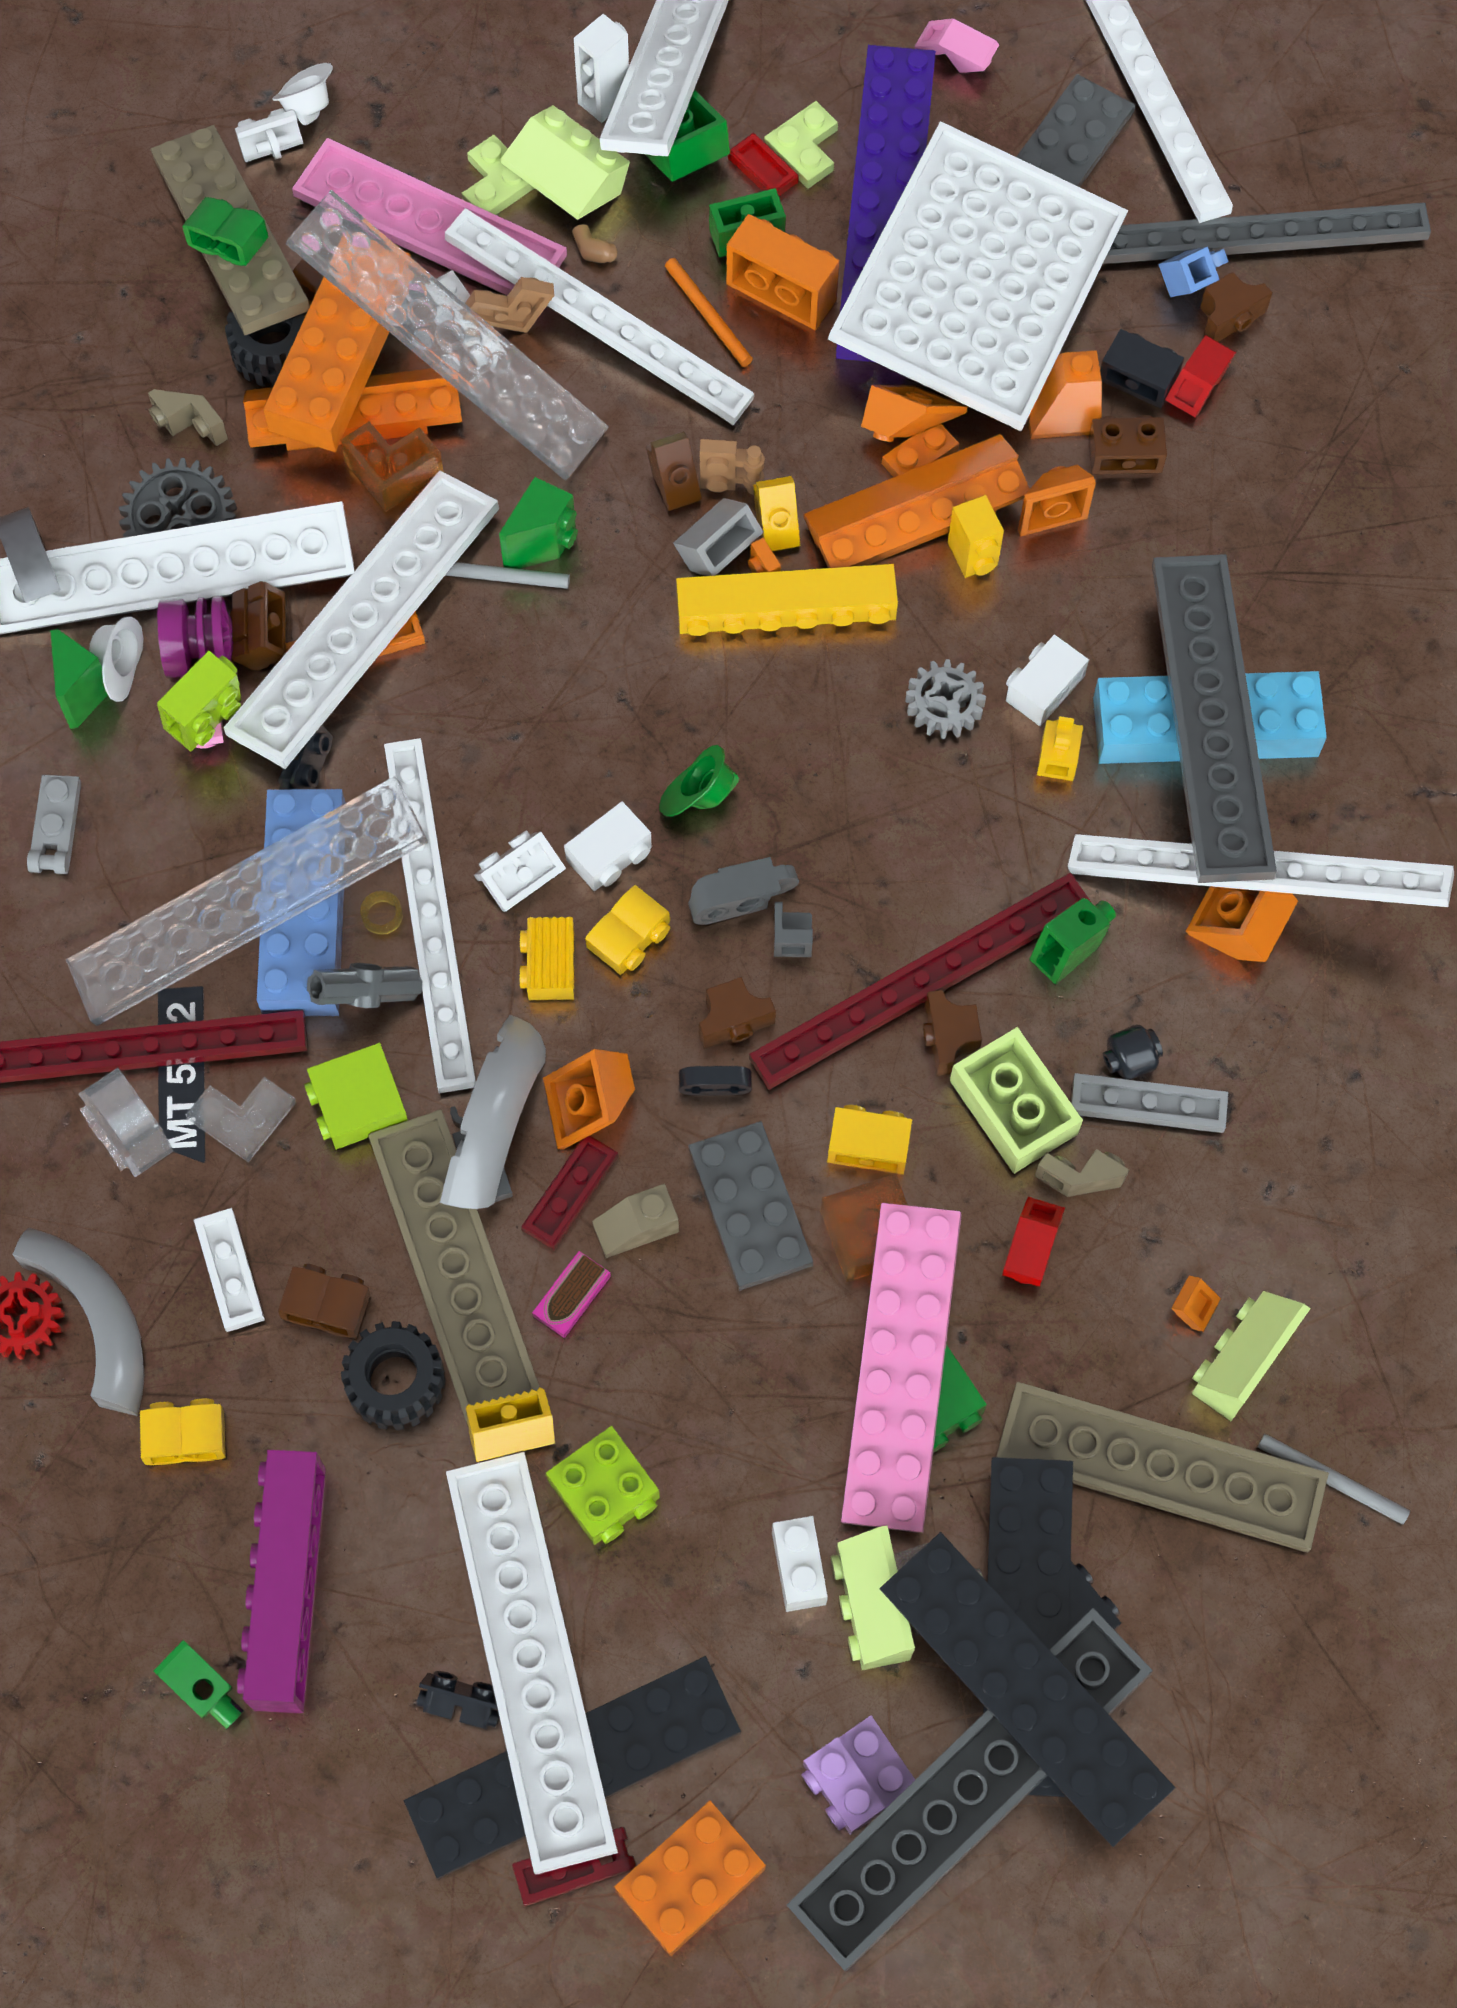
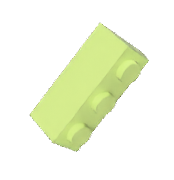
[501,105,630,220]
[1191,1291,1311,1421]
[830,1525,915,1670]

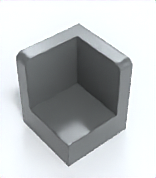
[774,902,813,957]

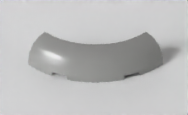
[440,1015,546,1209]
[13,1228,145,1416]

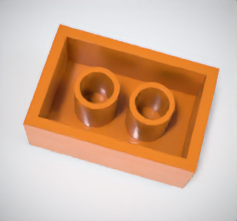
[726,214,840,331]
[614,1800,766,1957]

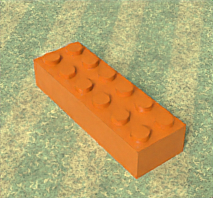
[263,233,414,453]

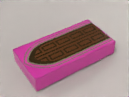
[532,1251,611,1339]

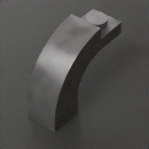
[0,507,61,603]

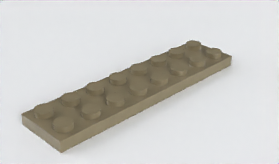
[150,125,310,335]
[368,1109,539,1425]
[996,1382,1329,1553]

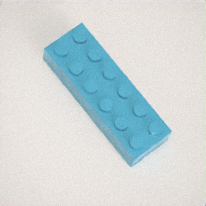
[1093,671,1327,764]

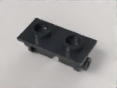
[278,725,333,790]
[416,1671,500,1730]

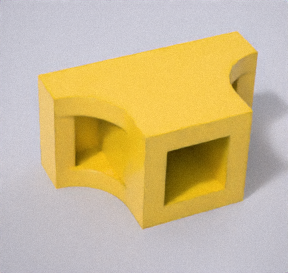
[753,476,800,551]

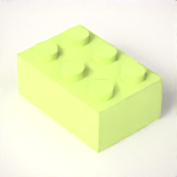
[950,1027,1083,1174]

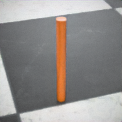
[665,258,753,367]

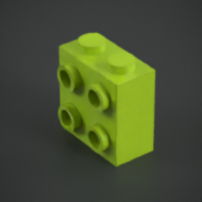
[157,651,242,752]
[304,1043,408,1149]
[546,1426,660,1545]

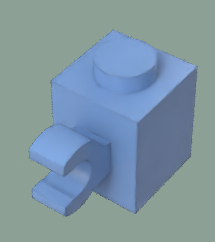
[1158,247,1229,297]

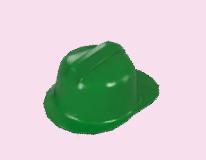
[659,745,739,816]

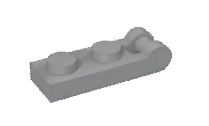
[27,775,81,874]

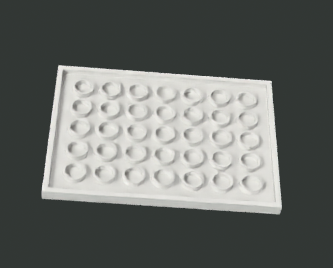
[828,121,1128,431]

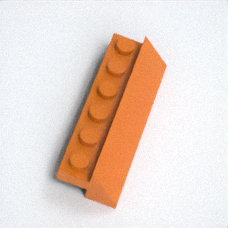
[243,366,462,451]
[803,434,1030,568]

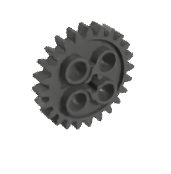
[119,458,237,538]

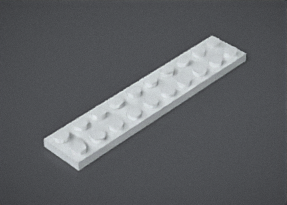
[224,470,499,769]
[0,501,355,634]
[446,1452,618,1875]

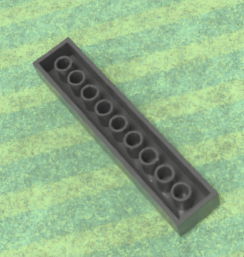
[787,1608,1153,1971]

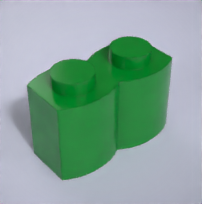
[182,197,269,266]

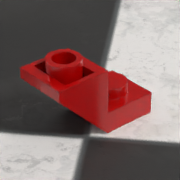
[1165,335,1237,417]
[1002,1197,1065,1287]

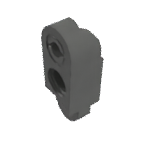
[688,857,799,925]

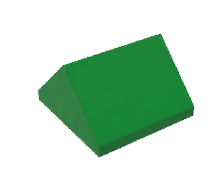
[50,629,108,729]

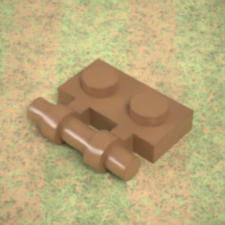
[700,439,765,495]

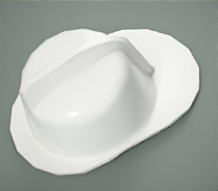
[272,63,333,125]
[89,617,144,702]

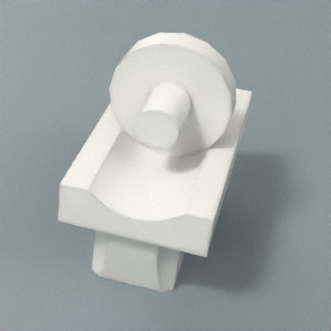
[235,108,304,162]

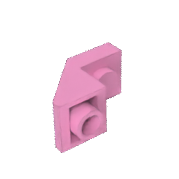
[914,19,999,73]

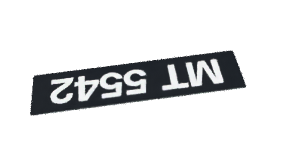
[158,986,205,1163]

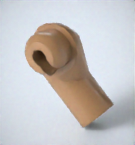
[572,224,618,263]

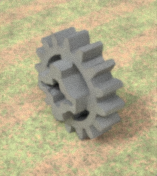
[905,659,986,739]

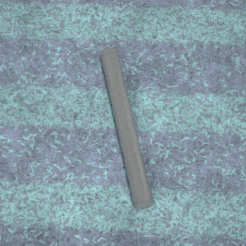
[445,562,570,589]
[1257,1433,1410,1525]

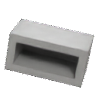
[673,498,763,576]

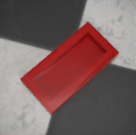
[728,132,799,197]

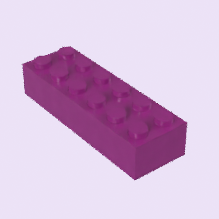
[237,1450,326,1713]

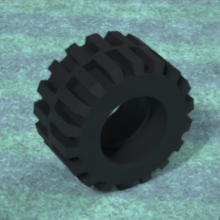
[225,311,308,387]
[341,1321,446,1430]

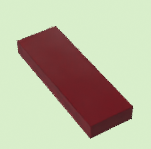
[521,1135,619,1250]

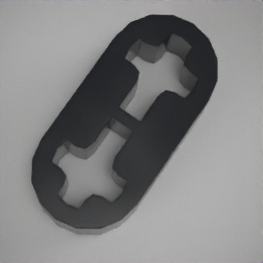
[679,1066,752,1096]

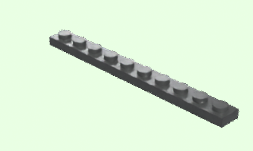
[1103,203,1431,264]

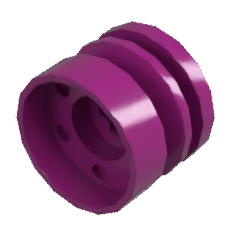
[157,596,233,678]

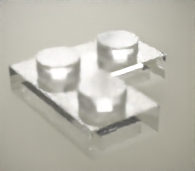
[186,1077,296,1162]

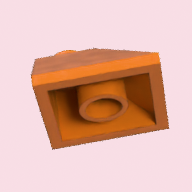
[1028,350,1102,439]
[861,385,968,442]
[1018,465,1096,537]
[543,1049,635,1150]

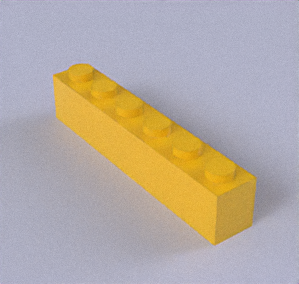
[676,564,898,636]

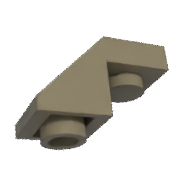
[148,389,228,446]
[1035,1149,1129,1197]

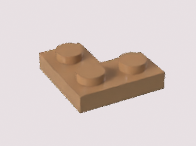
[461,277,555,333]

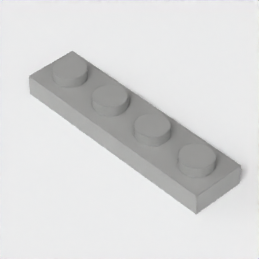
[1071,1073,1228,1133]

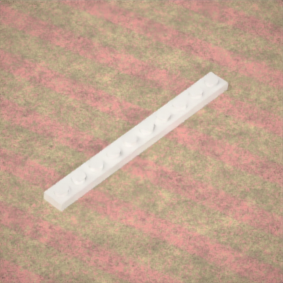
[1086,0,1233,223]
[445,208,754,425]
[384,738,476,1094]
[1068,834,1454,907]

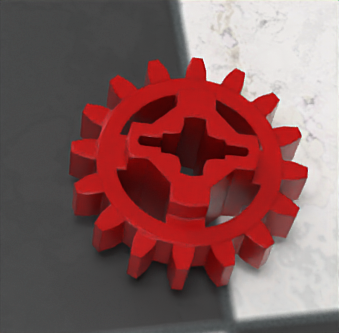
[0,1272,65,1360]

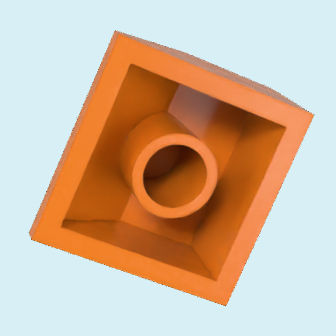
[1186,886,1298,962]

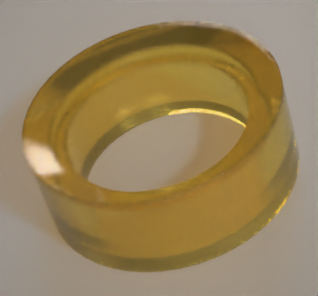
[360,891,403,934]

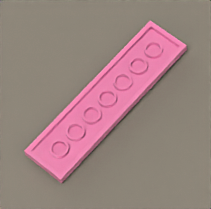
[292,138,567,296]
[841,1203,962,1533]

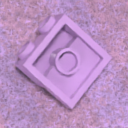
[801,1715,915,1835]

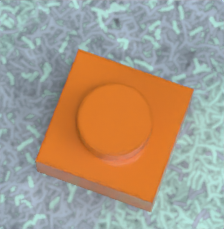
[748,538,781,573]
[1171,1276,1221,1332]

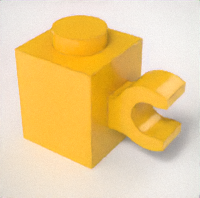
[1037,716,1083,781]

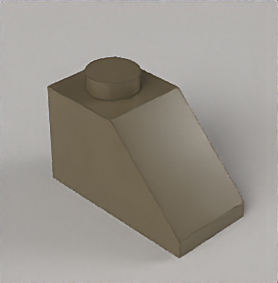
[592,1183,679,1258]

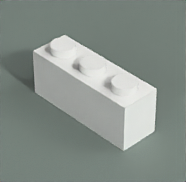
[574,14,629,123]

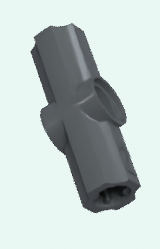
[307,963,423,1008]

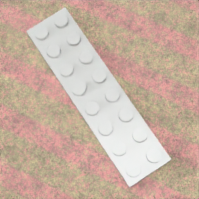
[600,0,729,156]

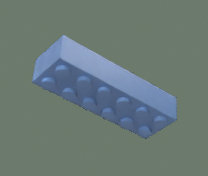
[257,789,347,1016]

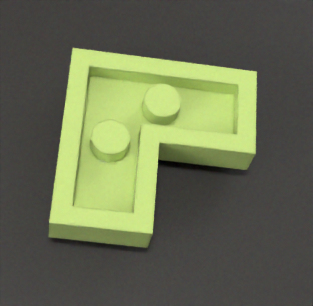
[764,101,838,189]
[462,135,535,215]

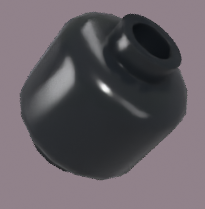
[1103,1024,1163,1080]

